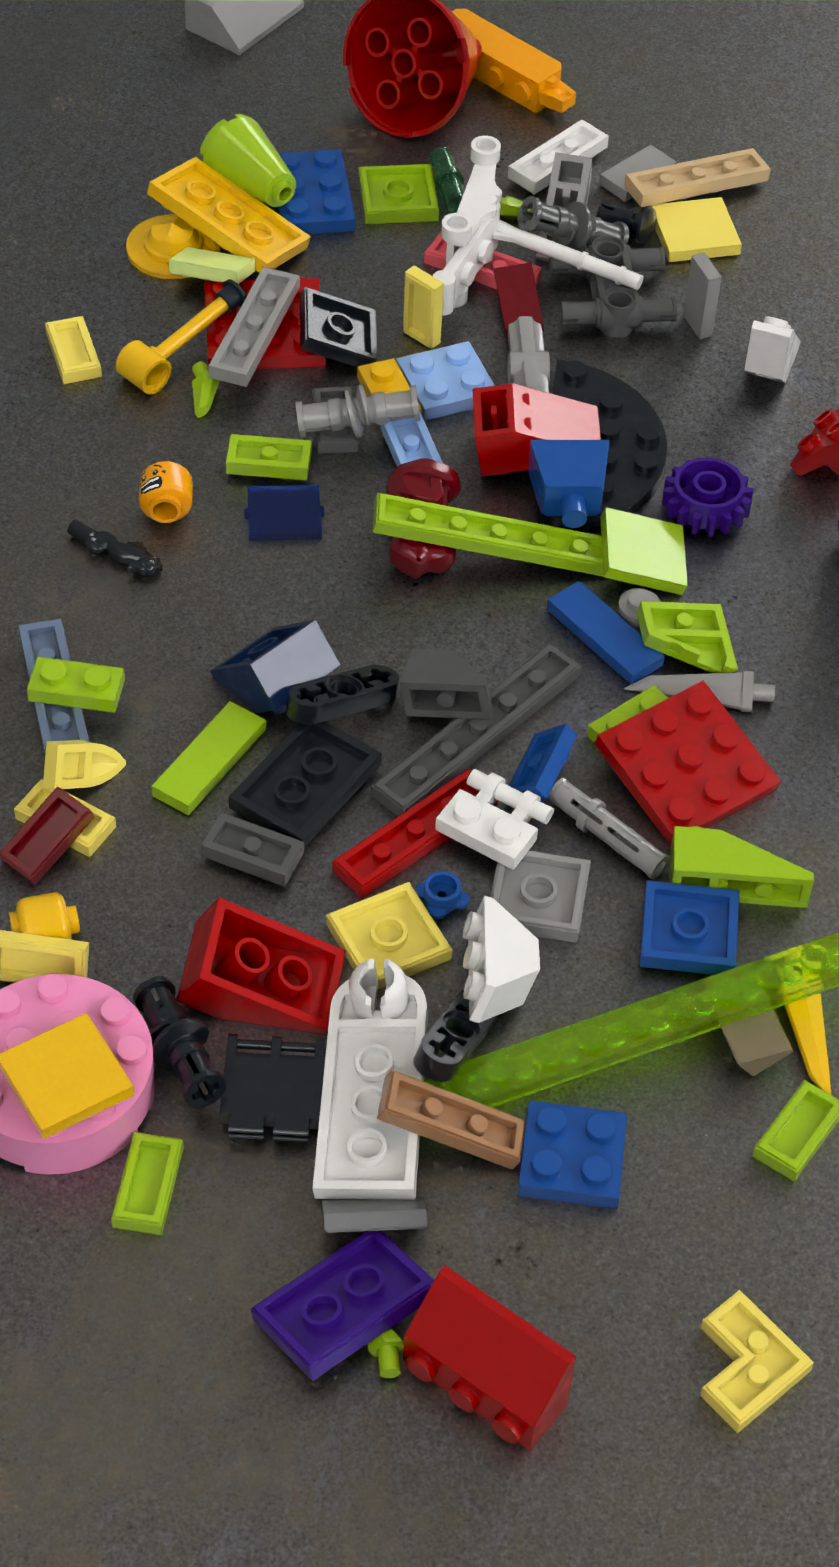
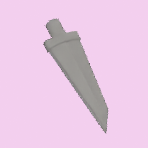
[623,671,775,712]

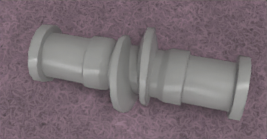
[295,384,421,438]

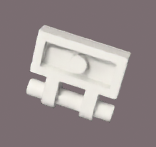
[435,769,554,870]

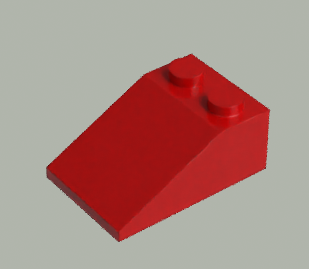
[176,897,346,1035]

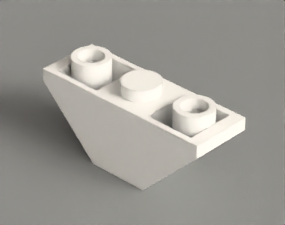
[744,316,801,383]
[463,895,540,1023]

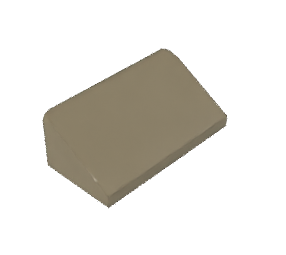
[704,973,794,1076]

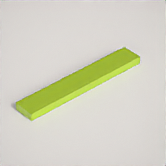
[373,492,604,577]

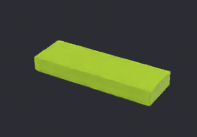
[151,701,266,816]

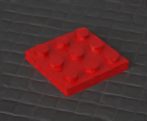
[204,277,326,369]
[594,680,781,847]

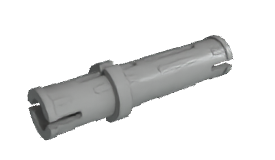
[547,777,670,880]

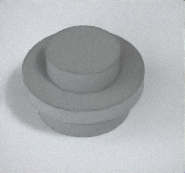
[618,588,660,628]

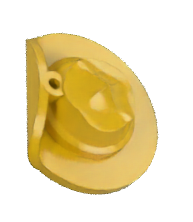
[126,214,220,280]

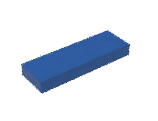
[547,581,665,685]

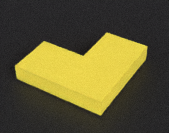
[700,1290,814,1434]

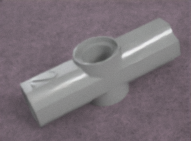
[507,316,550,393]

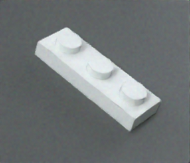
[508,120,609,195]

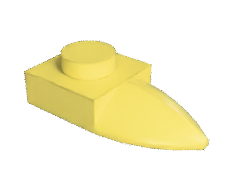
[43,740,126,790]

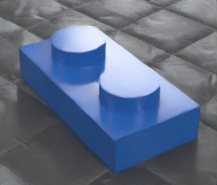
[509,723,577,802]

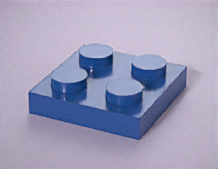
[639,880,739,977]
[517,1100,627,1209]

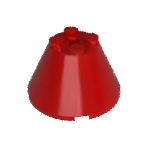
[343,0,482,138]

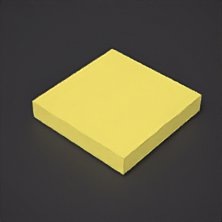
[650,197,742,262]
[326,882,453,989]

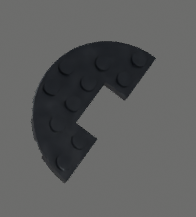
[536,359,667,533]

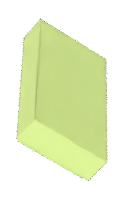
[169,247,255,284]

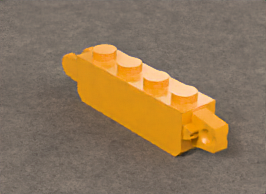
[451,9,576,113]

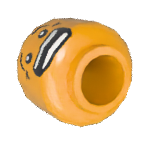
[138,461,193,523]

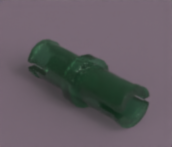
[430,147,464,213]

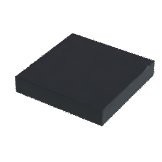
[299,287,378,367]

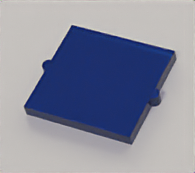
[244,485,324,541]

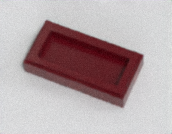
[494,262,544,338]
[0,786,95,886]

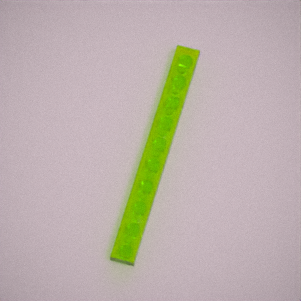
[424,932,839,1108]

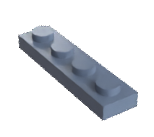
[18,618,89,754]

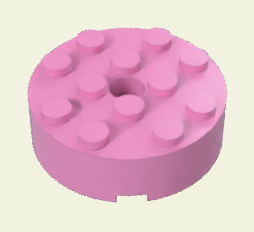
[0,974,155,1174]

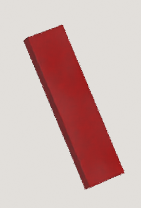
[332,769,498,899]

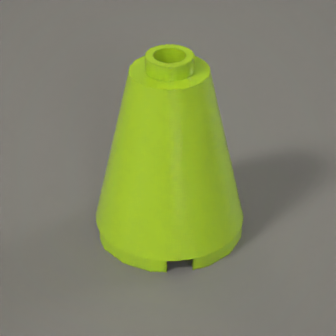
[200,114,296,207]

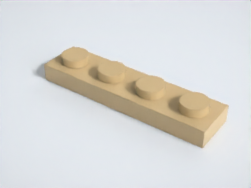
[624,148,771,207]

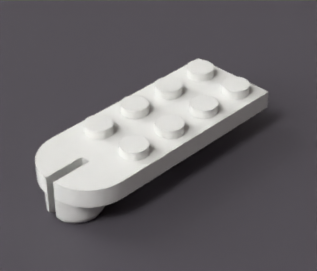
[312,959,428,1200]

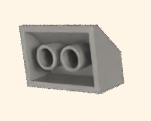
[184,0,304,56]

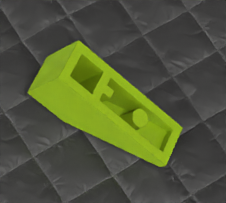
[669,826,814,908]

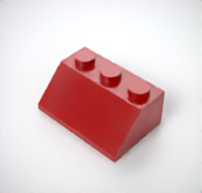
[403,1265,576,1451]

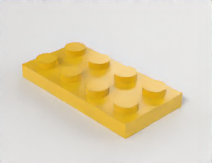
[147,156,311,273]

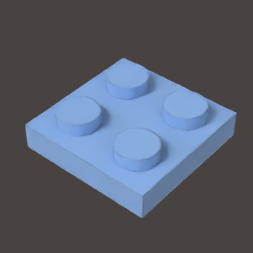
[396,341,495,421]

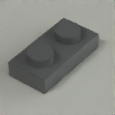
[201,812,304,887]

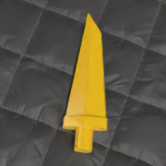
[774,953,831,1095]

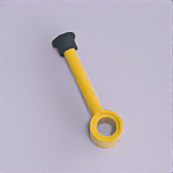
[116,279,247,395]

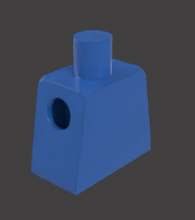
[528,440,609,528]

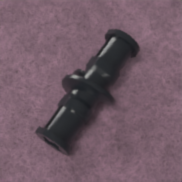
[133,976,227,1108]

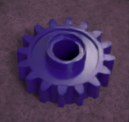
[662,457,753,536]

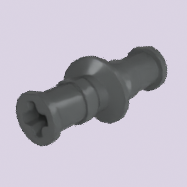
[518,196,629,251]

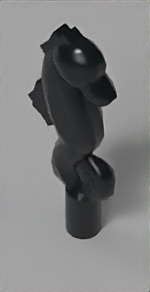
[67,519,163,576]

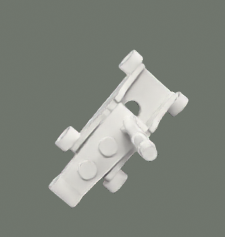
[433,136,643,316]

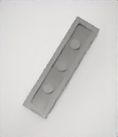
[208,267,300,387]

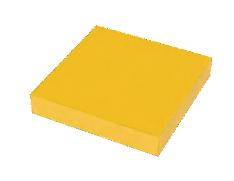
[0,1012,134,1140]

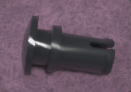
[596,201,656,244]

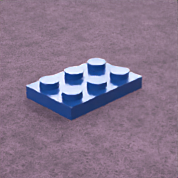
[276,149,356,234]

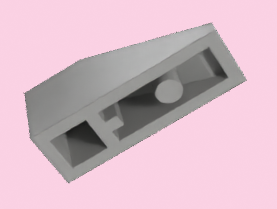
[536,152,592,261]

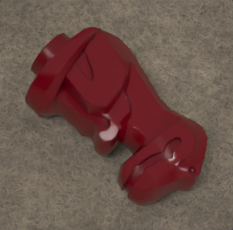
[386,458,461,578]

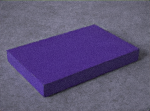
[250,1231,434,1381]

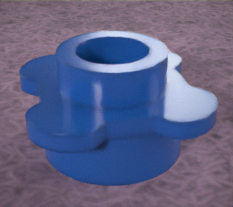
[415,871,470,919]

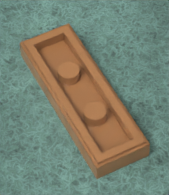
[377,1069,526,1170]

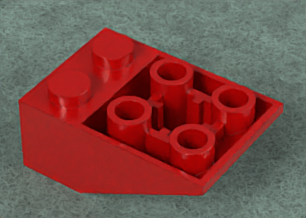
[472,383,601,476]

